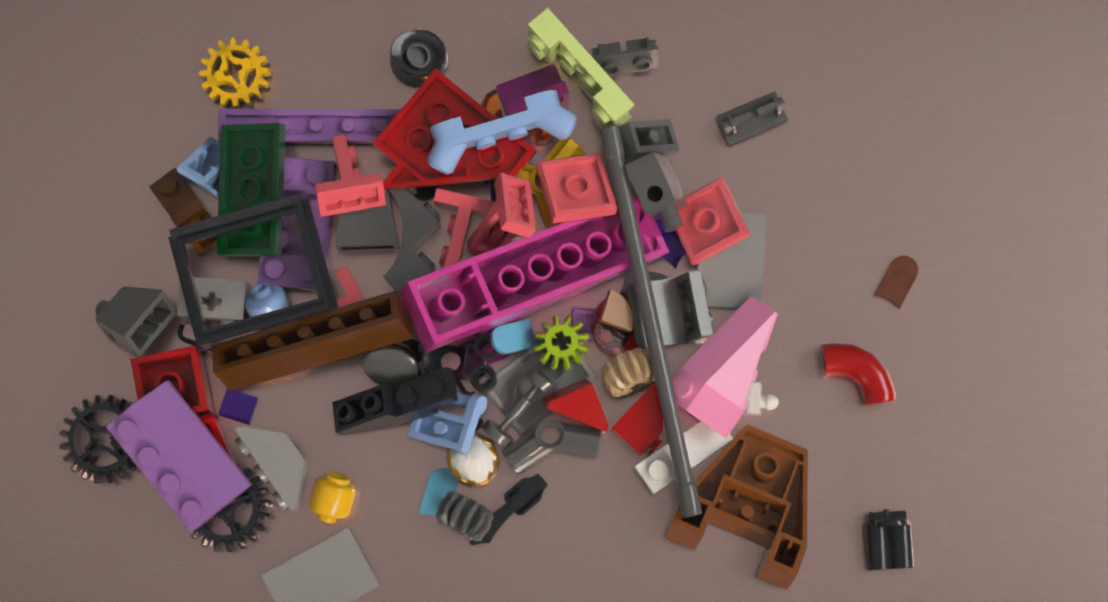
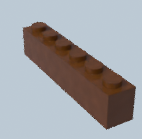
[212,290,413,391]

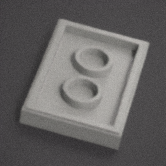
[697,212,768,310]
[481,335,599,437]
[261,527,381,602]

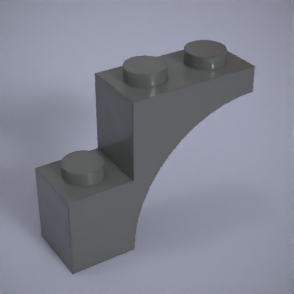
[383,188,441,297]

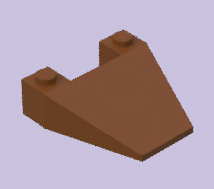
[665,424,808,590]

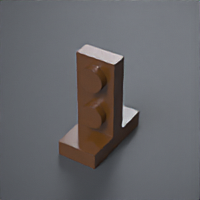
[149,168,217,256]

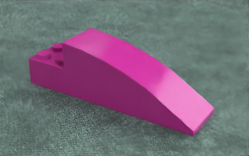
[400,195,669,353]

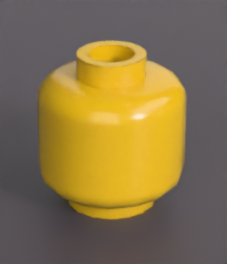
[309,472,356,523]

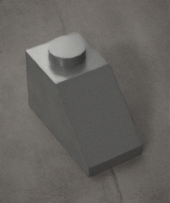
[619,119,680,165]

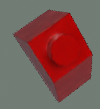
[611,382,663,457]

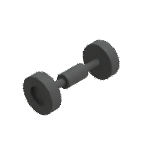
[482,366,557,448]

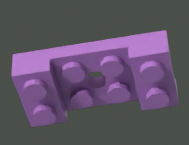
[257,157,337,292]

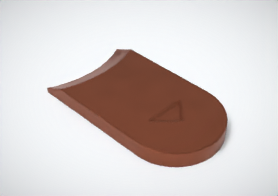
[874,256,918,309]

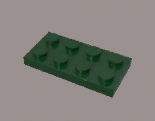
[217,123,286,256]

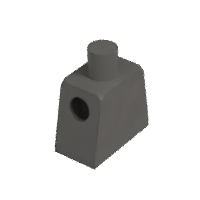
[625,152,687,232]
[335,193,400,252]
[95,286,177,358]

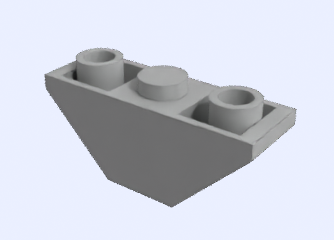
[234,426,308,512]

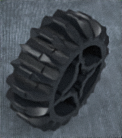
[59,395,138,484]
[184,463,272,552]

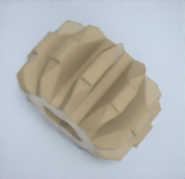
[601,348,655,398]

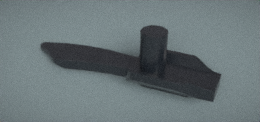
[470,473,548,545]

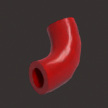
[821,343,896,405]

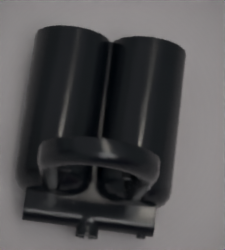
[865,509,914,571]

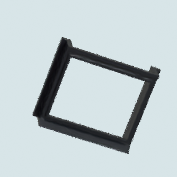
[168,194,338,351]

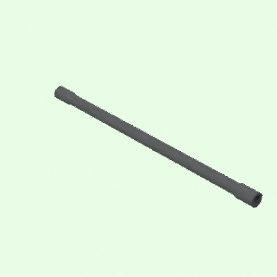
[600,126,702,518]

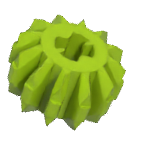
[534,315,589,371]

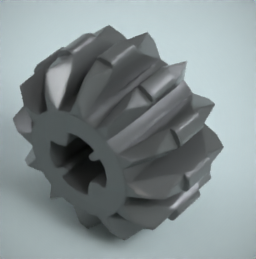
[435,491,494,541]

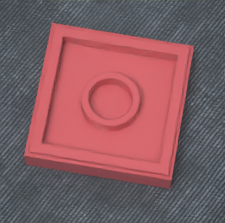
[536,153,618,224]
[676,177,751,266]

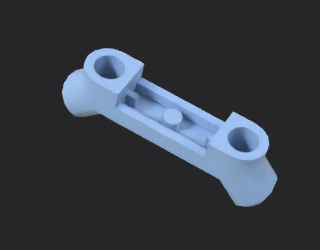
[427,90,577,175]

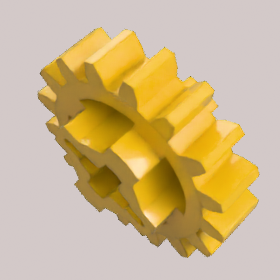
[199,38,271,109]

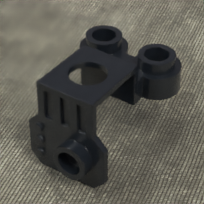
[418,332,500,393]

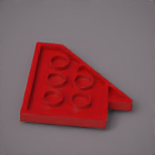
[373,68,537,191]

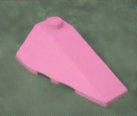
[672,296,777,438]

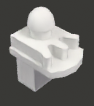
[743,381,779,416]

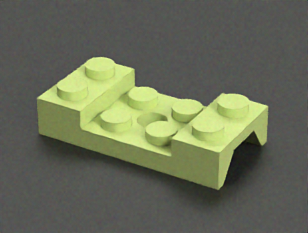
[527,8,635,129]

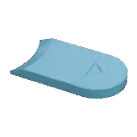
[490,319,539,354]
[418,468,457,516]

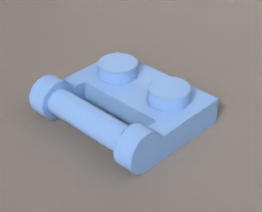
[408,392,487,454]

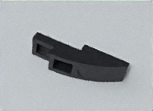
[332,367,458,434]

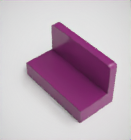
[496,64,569,116]

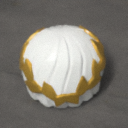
[446,433,499,488]

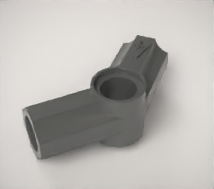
[501,419,601,475]

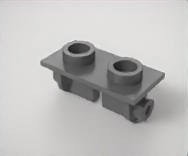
[591,37,659,76]
[716,91,788,145]

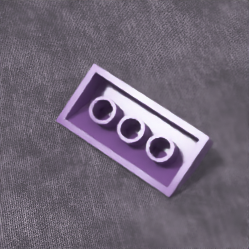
[106,380,253,532]

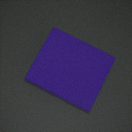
[218,388,259,425]

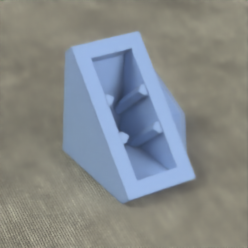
[177,137,221,200]

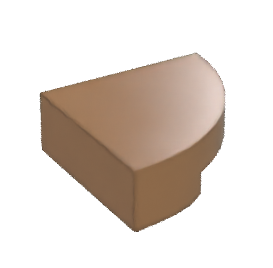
[598,289,633,332]

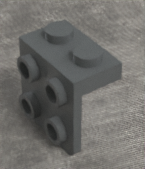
[626,270,713,349]

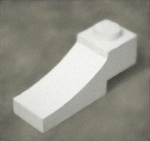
[634,421,734,495]

